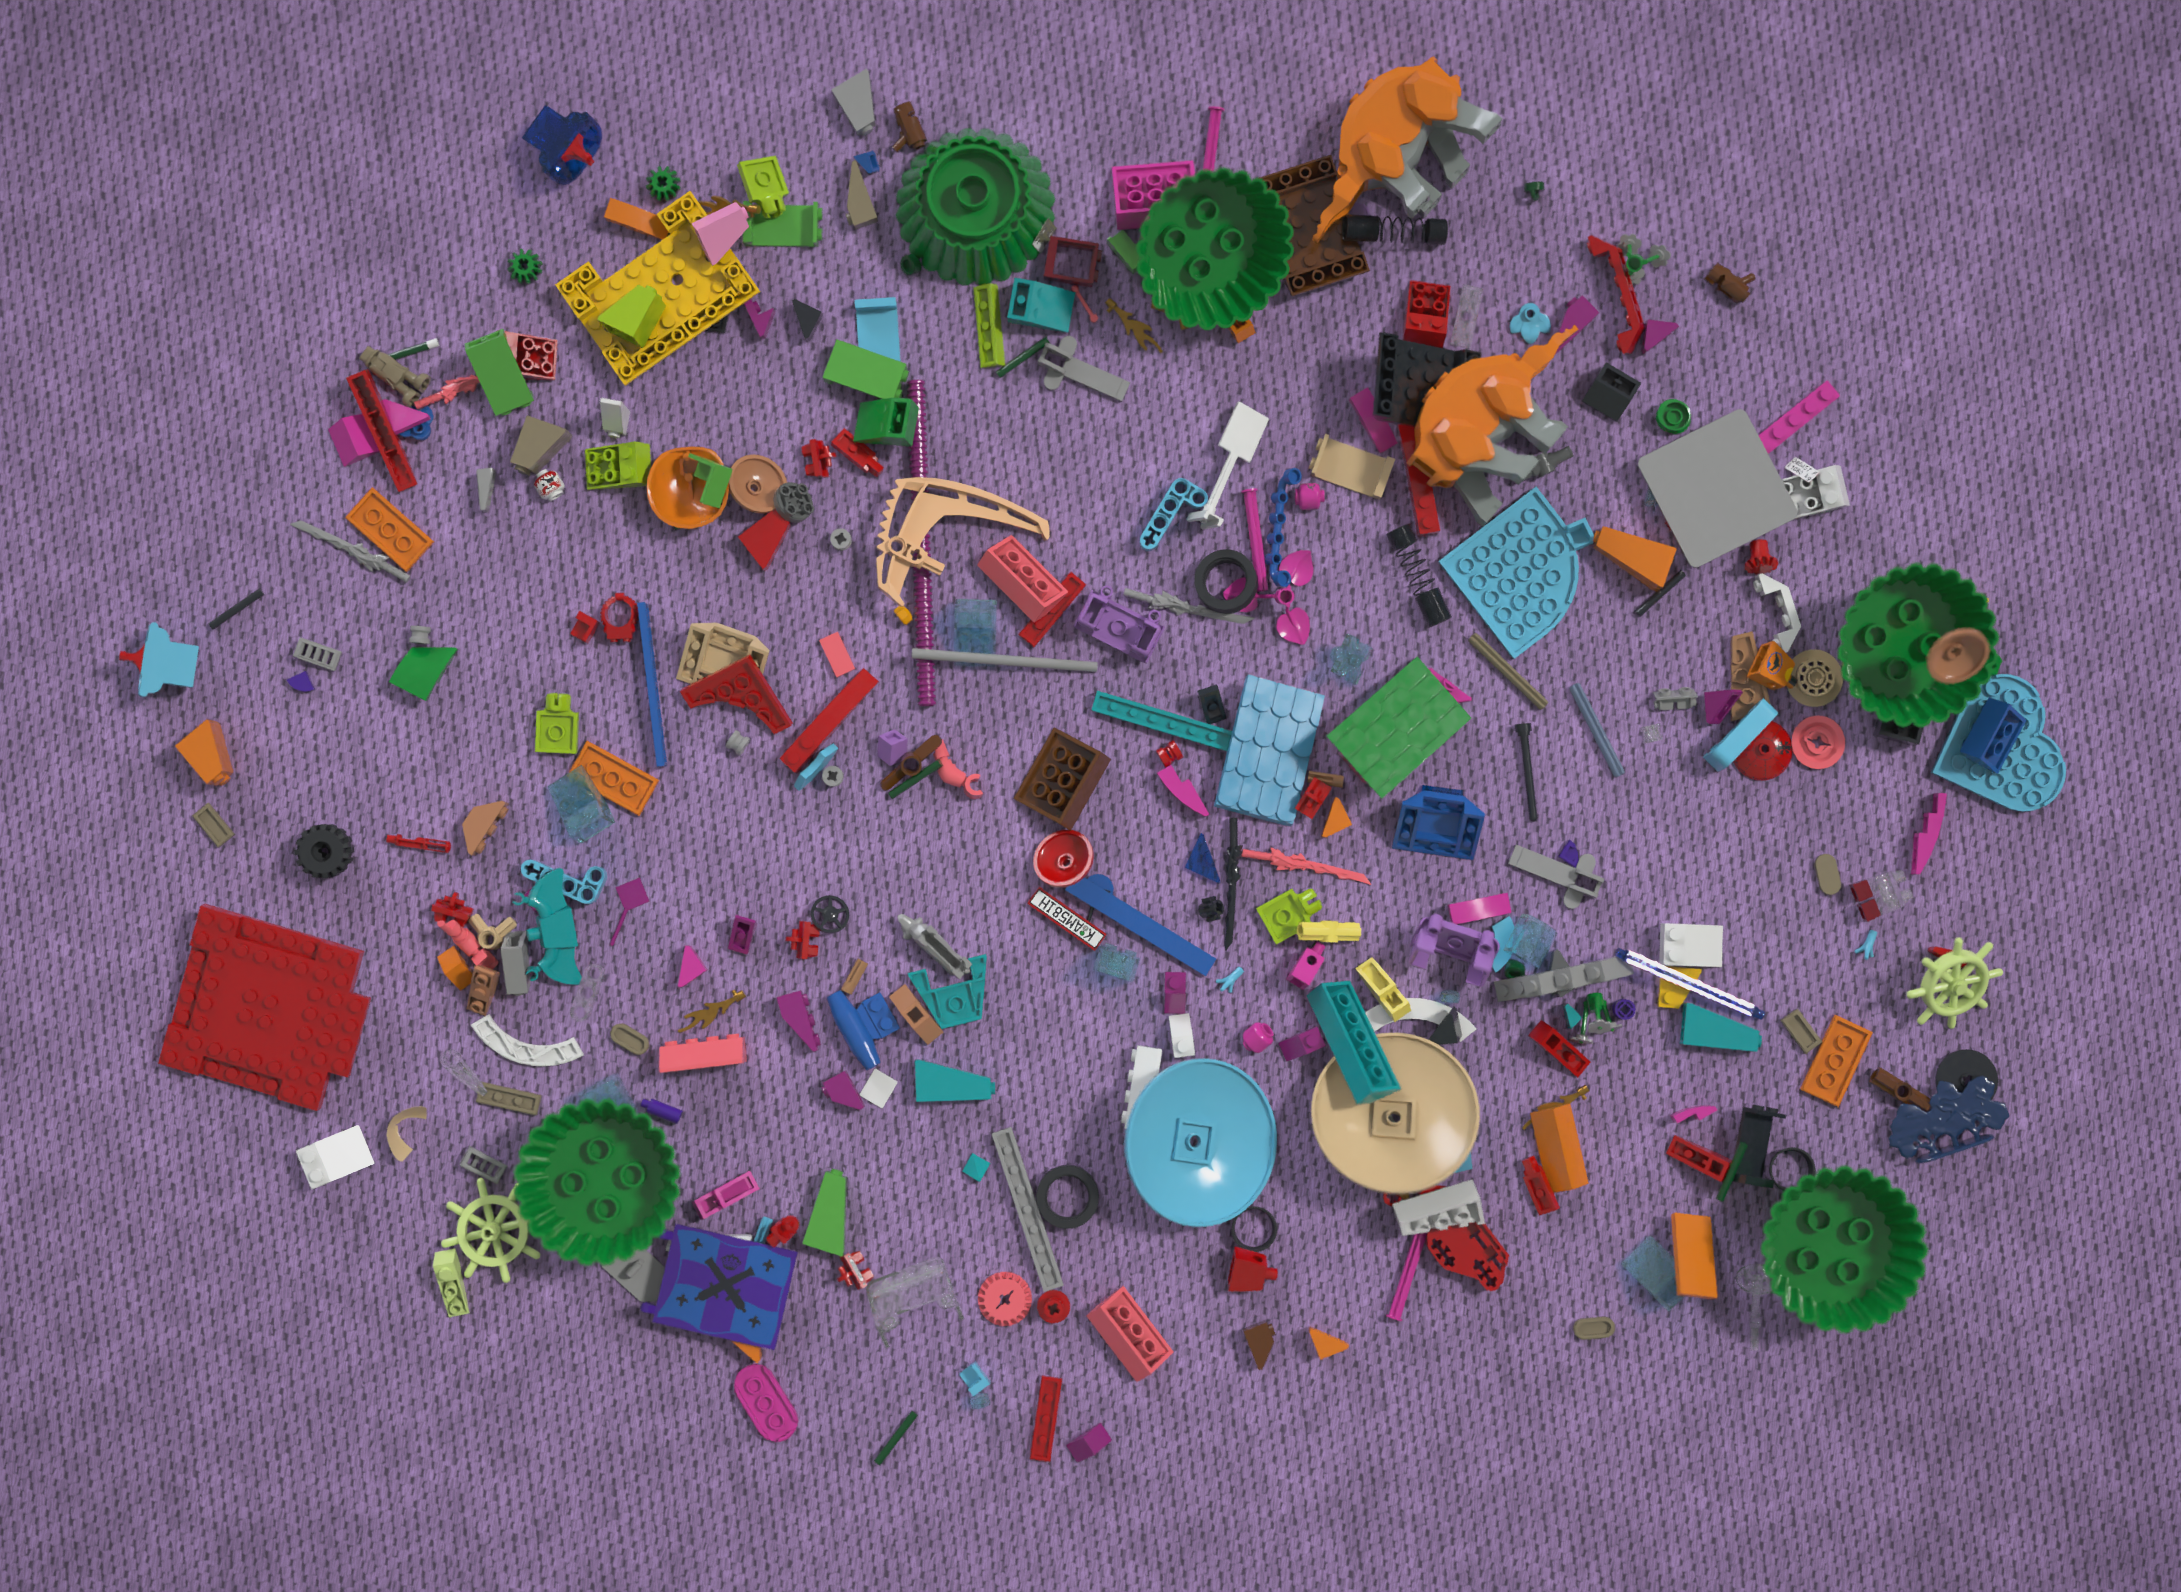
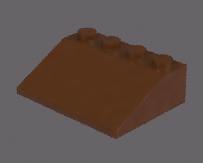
[1013,727,1111,831]

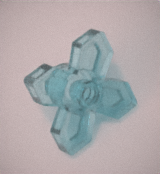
[1330,634,1372,685]

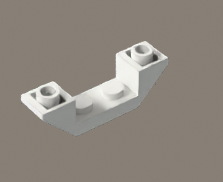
[1753,574,1801,653]

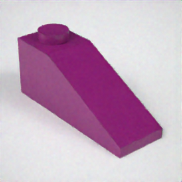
[1555,295,1599,355]

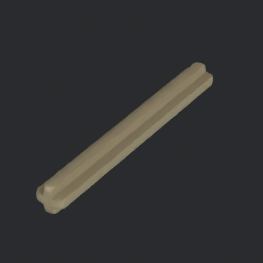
[1468,633,1548,710]

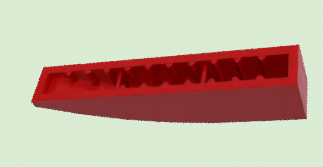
[346,369,418,492]
[1397,424,1440,537]
[779,668,879,774]

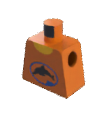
[1746,641,1798,690]

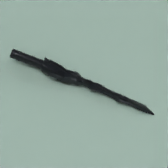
[1224,818,1243,951]

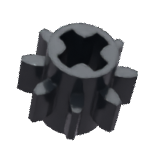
[1198,896,1224,922]

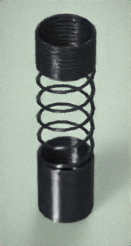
[1342,214,1448,245]
[1386,524,1452,628]

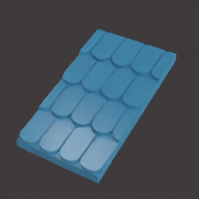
[1213,674,1325,826]

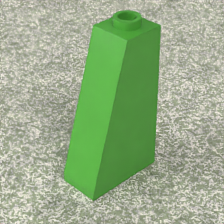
[802,1168,847,1256]

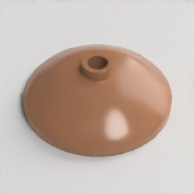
[729,455,787,513]
[1927,629,1989,683]

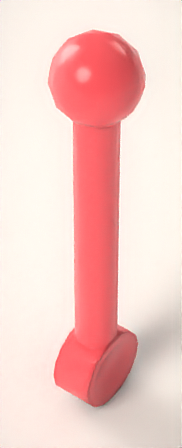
[1071,285,1098,323]

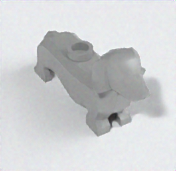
[897,914,972,979]

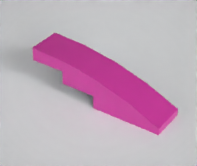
[1911,793,1947,875]

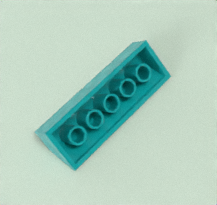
[1307,981,1401,1104]

